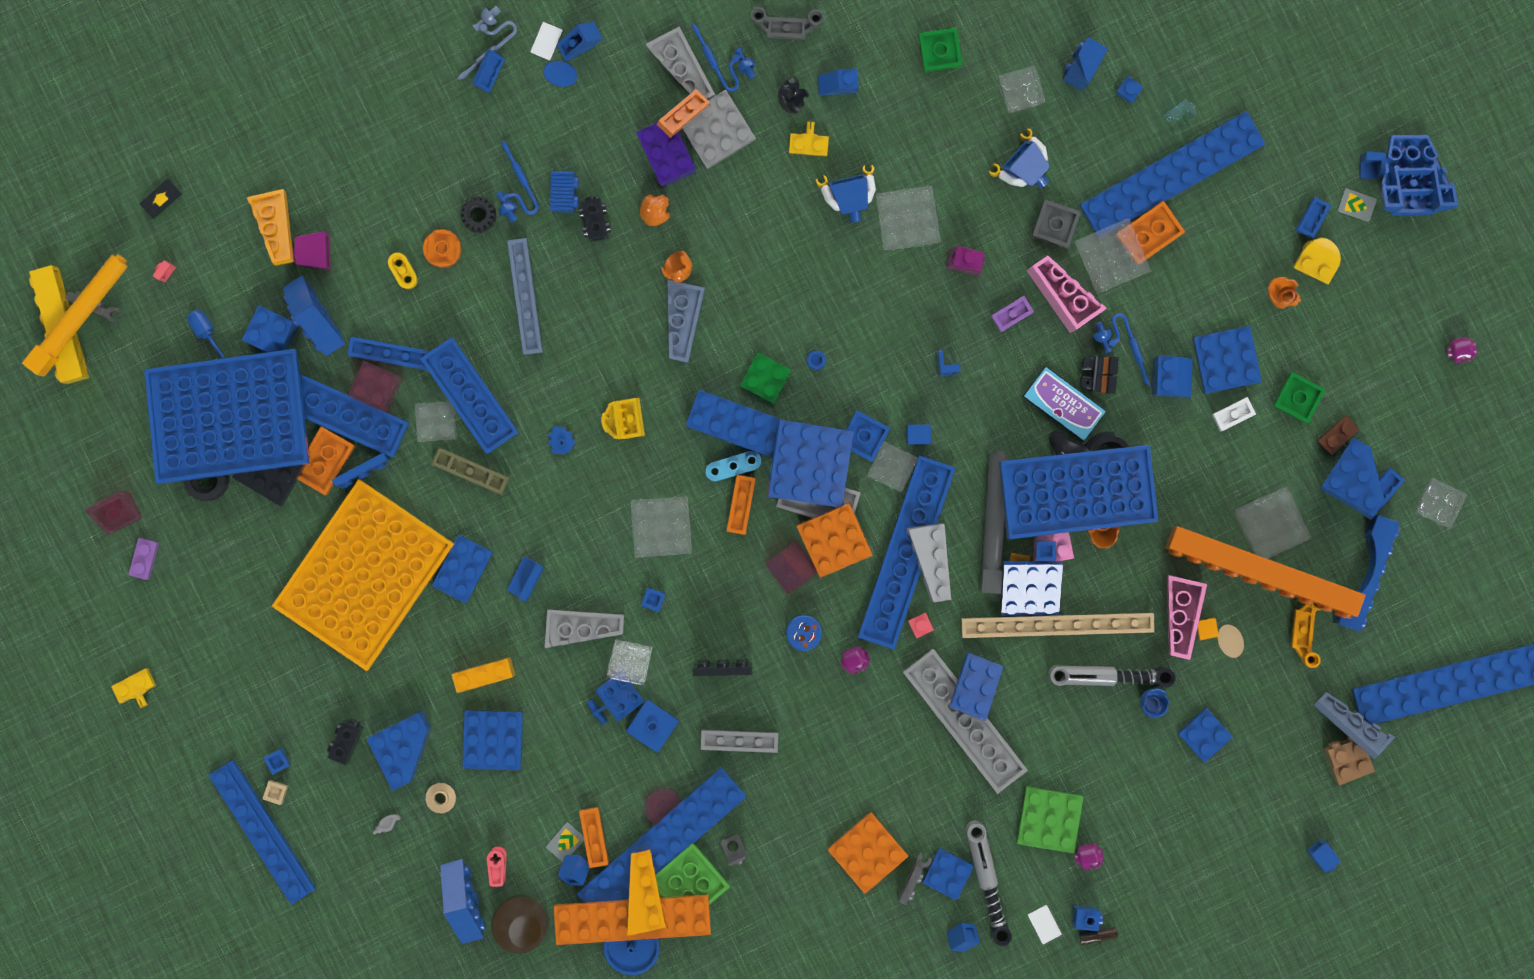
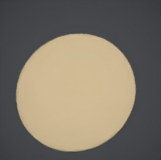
[1218,624,1244,658]

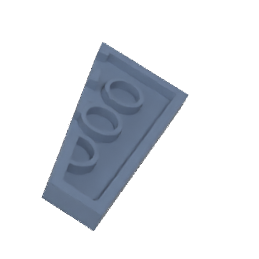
[667,279,705,363]
[1314,692,1395,760]

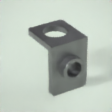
[721,834,747,866]

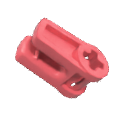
[487,846,507,887]

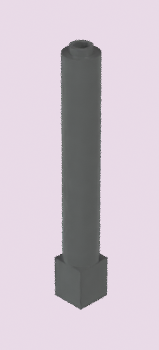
[980,451,1008,594]

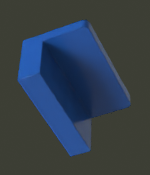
[935,350,961,376]
[507,557,545,601]

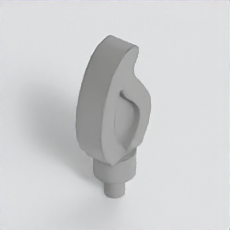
[372,814,401,835]

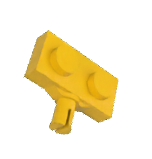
[789,121,829,157]
[111,669,156,708]

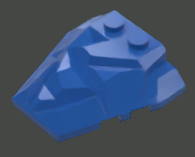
[1381,135,1458,216]

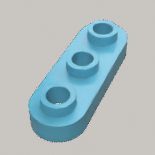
[705,451,761,481]

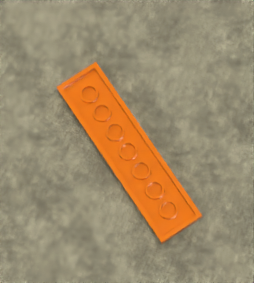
[554,895,711,945]

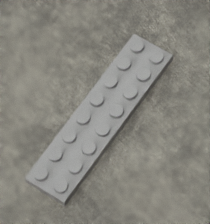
[903,648,1028,794]

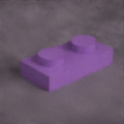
[991,296,1034,333]
[129,538,159,580]

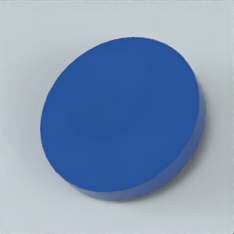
[604,938,660,975]

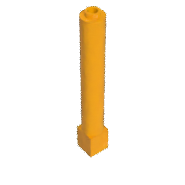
[22,254,128,377]

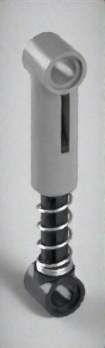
[1047,665,1176,688]
[965,820,1012,946]

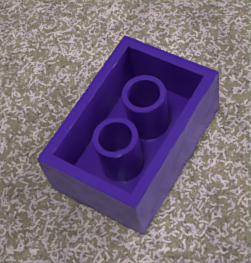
[636,122,696,188]

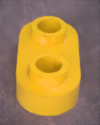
[388,253,418,289]

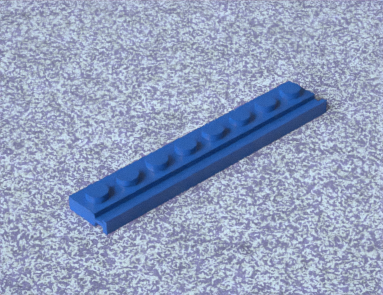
[208,760,316,905]

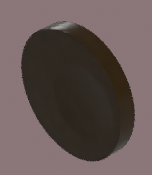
[491,896,548,954]

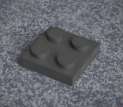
[1032,200,1081,249]

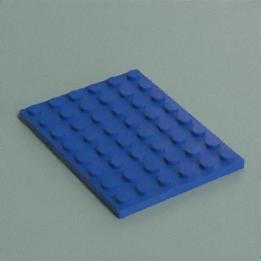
[144,349,310,484]

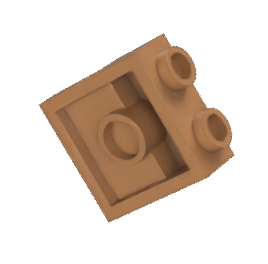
[1323,736,1375,785]

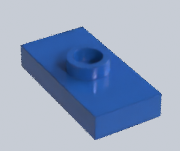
[471,49,505,93]
[1295,196,1332,240]
[1379,468,1405,509]

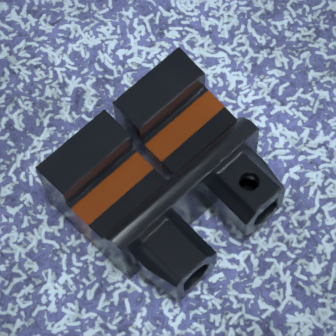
[1080,356,1119,395]

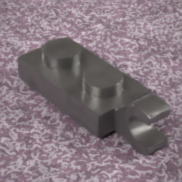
[65,291,122,322]
[898,852,932,905]

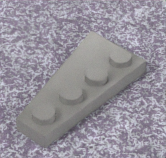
[906,523,951,602]

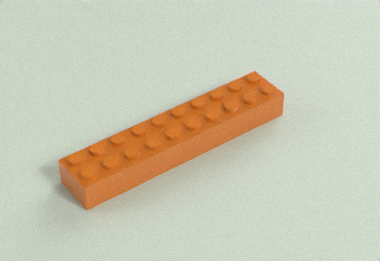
[1164,526,1366,619]

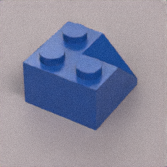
[1063,37,1108,91]
[242,306,299,352]

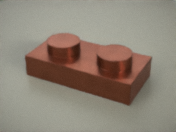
[1316,415,1359,455]

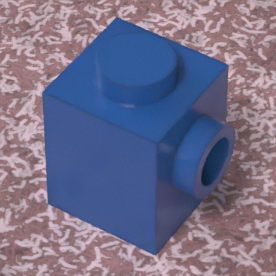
[1072,905,1103,931]

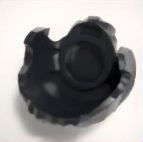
[778,77,809,114]

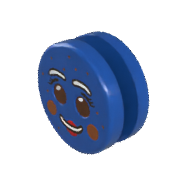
[786,615,822,651]

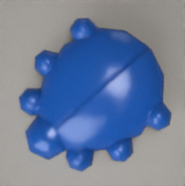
[548,426,576,454]

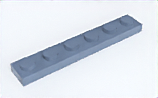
[507,238,543,355]

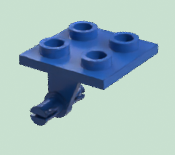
[586,671,644,725]

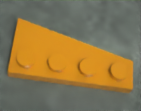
[247,189,294,266]
[627,850,666,936]

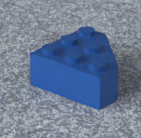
[283,276,345,356]
[1320,438,1384,520]
[367,710,431,791]
[440,859,486,944]

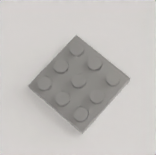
[682,90,756,169]

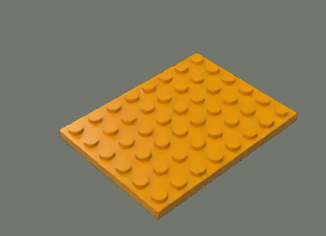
[272,479,454,671]

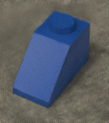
[557,22,603,61]
[818,69,858,96]

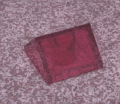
[85,491,142,535]
[765,541,817,594]

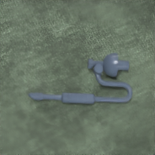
[457,6,517,80]

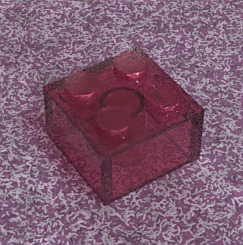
[348,361,403,413]

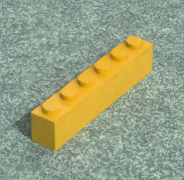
[29,265,90,384]

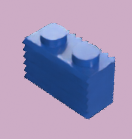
[550,171,579,213]

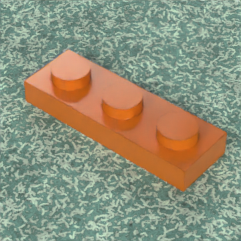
[657,89,710,138]
[727,475,756,535]
[579,807,609,868]

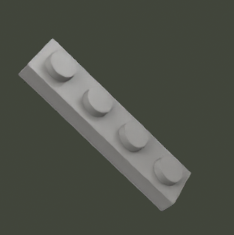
[701,730,778,753]

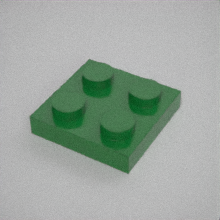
[918,27,962,73]
[740,352,791,404]
[1273,372,1326,424]

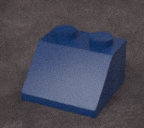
[1152,356,1193,398]

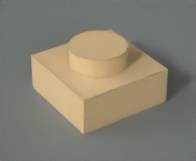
[263,780,289,805]

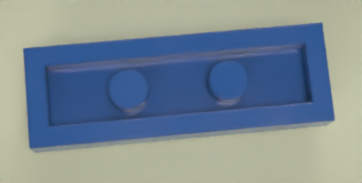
[332,453,391,489]

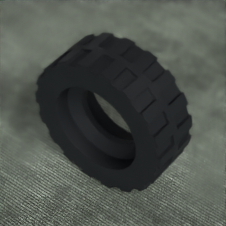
[183,475,230,501]

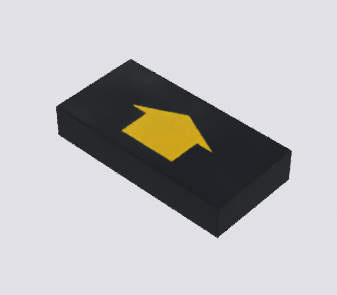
[139,179,182,219]

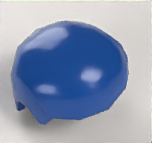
[1140,688,1170,718]

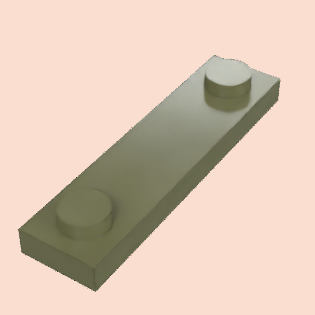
[431,447,510,495]

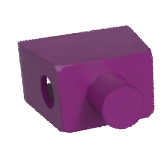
[292,231,331,271]
[946,246,986,277]

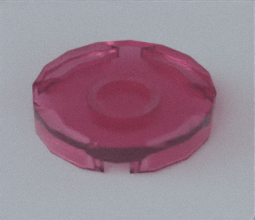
[645,788,682,825]

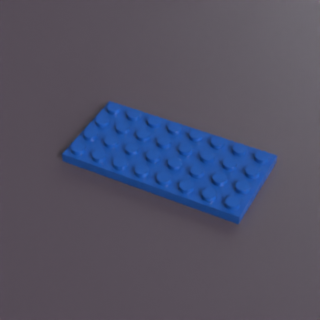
[999,445,1158,539]

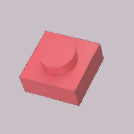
[153,260,176,282]
[908,613,934,638]

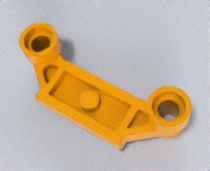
[1290,603,1320,668]

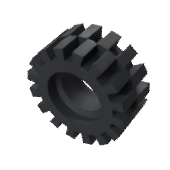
[460,196,497,233]

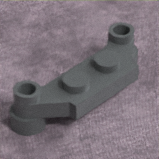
[751,7,824,40]

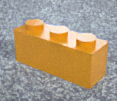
[452,657,516,693]

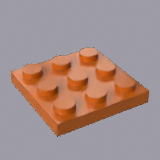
[797,502,873,578]
[827,812,909,894]

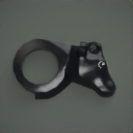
[1049,431,1129,455]

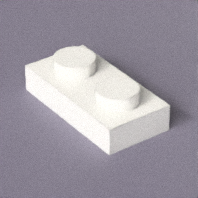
[1212,397,1256,432]

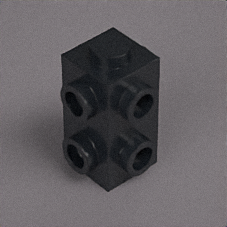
[579,196,611,242]
[327,719,364,765]

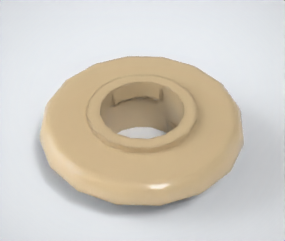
[426,783,456,813]

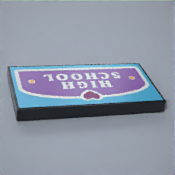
[1022,366,1107,442]

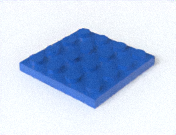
[766,420,854,507]

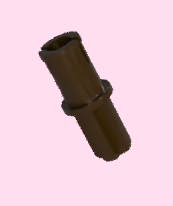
[1079,927,1118,946]

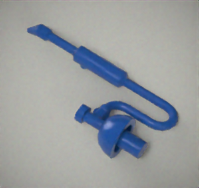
[692,23,756,92]
[496,141,539,222]
[1093,313,1151,386]

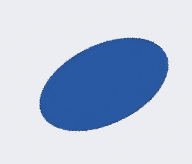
[544,61,577,87]

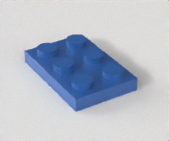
[432,535,493,603]
[949,653,1003,721]

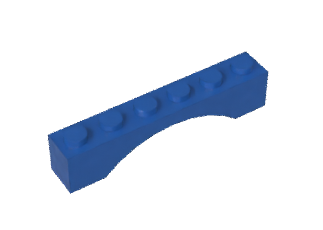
[1333,515,1400,632]

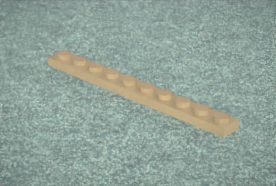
[961,613,1154,638]

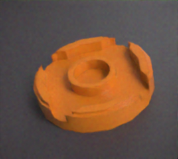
[423,229,462,268]

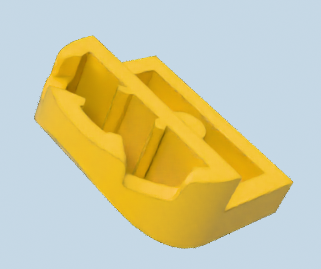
[1293,237,1341,285]
[601,398,645,439]

